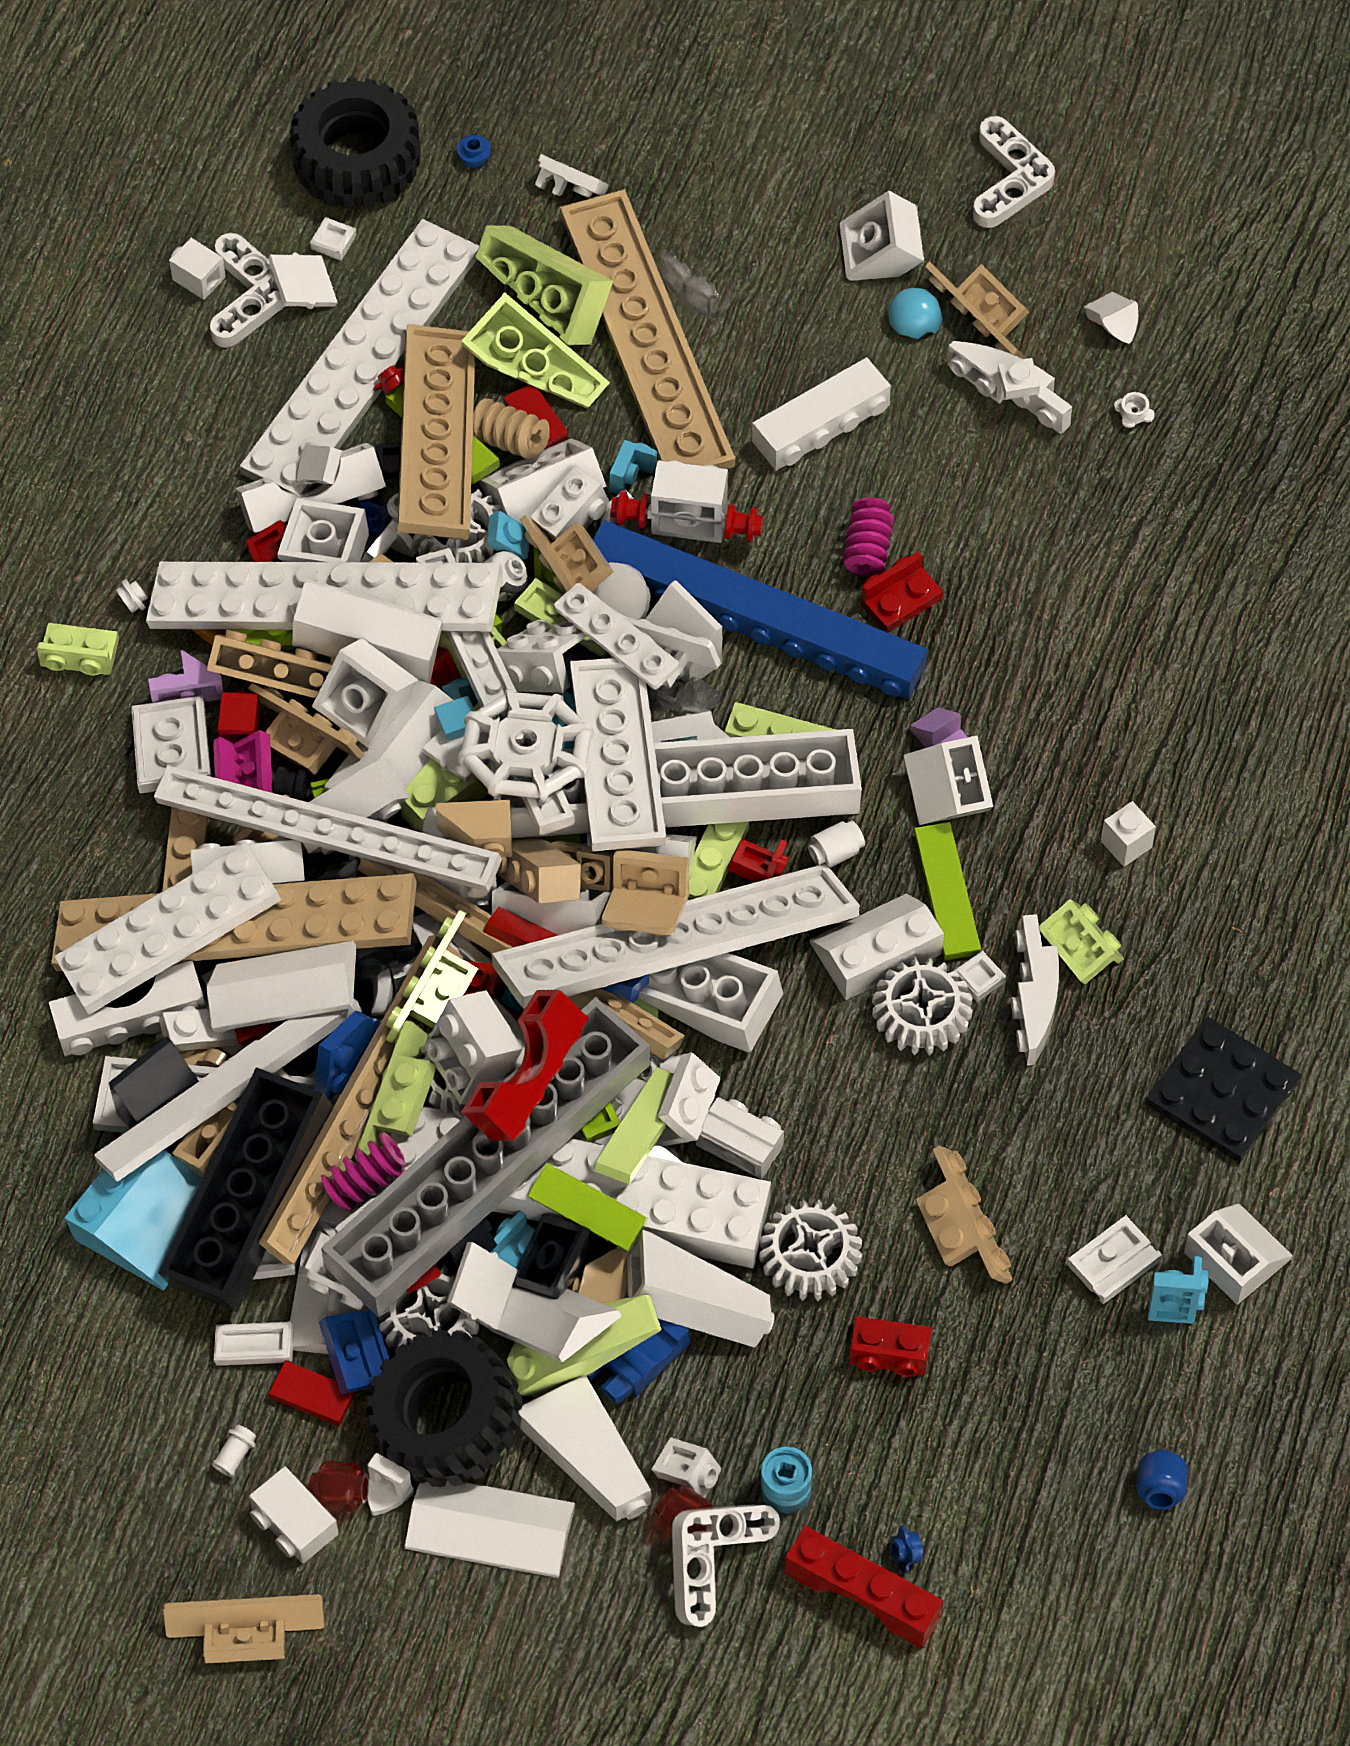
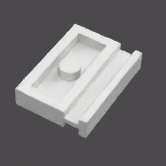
[1067,1215,1162,1304]

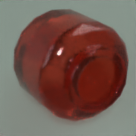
[309,1461,369,1512]
[655,1486,713,1537]

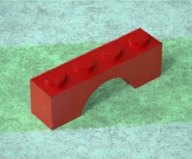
[461,990,588,1141]
[785,1526,944,1649]

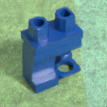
[587,1319,690,1405]

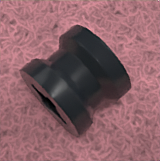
[273,767,309,802]

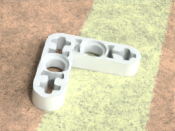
[973,116,1055,228]
[210,233,285,348]
[672,1504,780,1627]

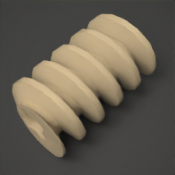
[473,398,550,460]

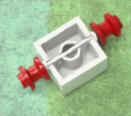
[610,460,764,543]

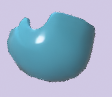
[887,288,943,340]

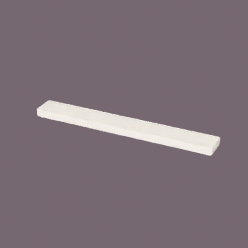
[94,998,362,1182]

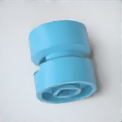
[761,1446,812,1514]

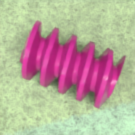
[842,497,894,577]
[321,1132,406,1212]

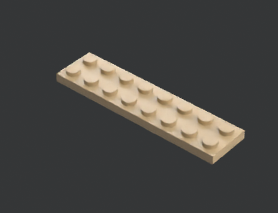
[397,324,475,540]

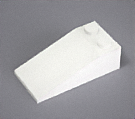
[638,953,783,1053]

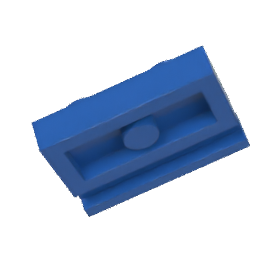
[319,1309,389,1395]

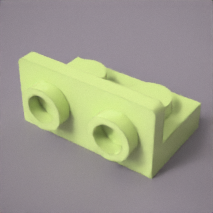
[37,623,119,676]
[1039,899,1124,985]

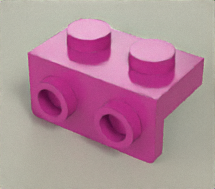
[213,730,273,793]

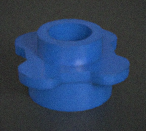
[890,1526,923,1573]

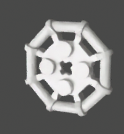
[458,689,594,802]

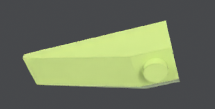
[460,293,610,409]
[507,1295,661,1398]

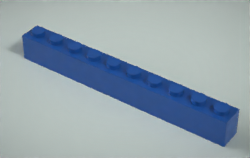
[593,520,928,700]

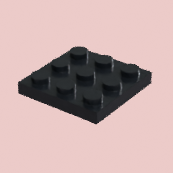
[1145,1016,1302,1163]

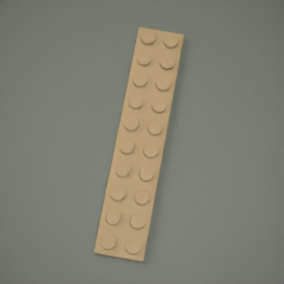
[560,189,735,469]
[51,873,417,971]

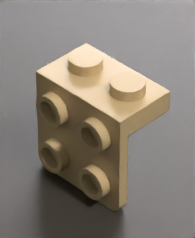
[602,849,689,936]

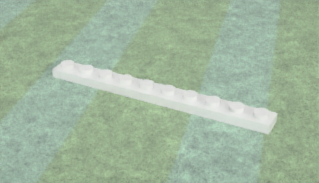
[416,548,575,835]
[154,765,502,892]

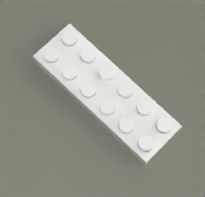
[570,658,666,851]
[54,842,282,1015]

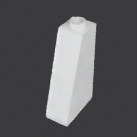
[627,1230,774,1347]
[517,1374,651,1522]

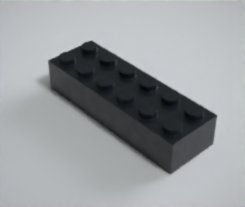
[158,1067,334,1312]

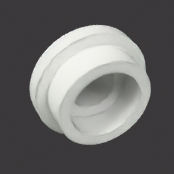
[116,579,148,613]

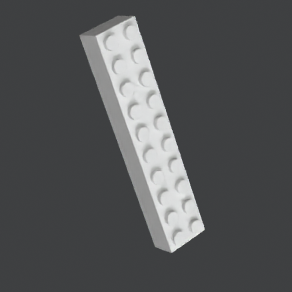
[489,729,862,839]
[391,1106,771,1268]

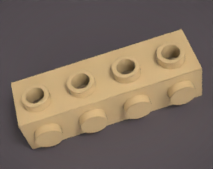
[207,629,336,698]

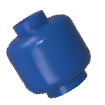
[1136,1449,1188,1510]

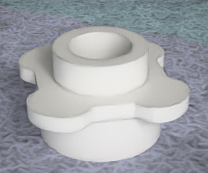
[1114,392,1155,428]

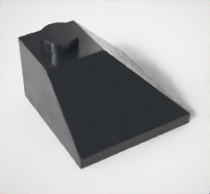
[513,1214,596,1299]

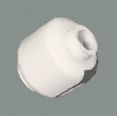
[483,551,529,604]

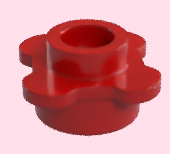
[373,365,405,395]

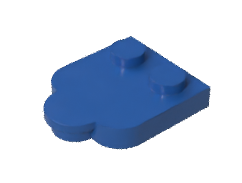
[314,1011,381,1101]

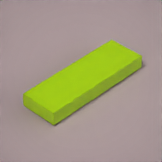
[528,1162,648,1253]

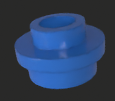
[457,135,491,168]

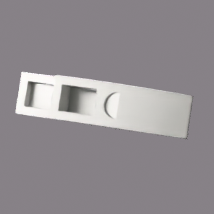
[947,341,1072,434]
[1011,914,1059,1065]

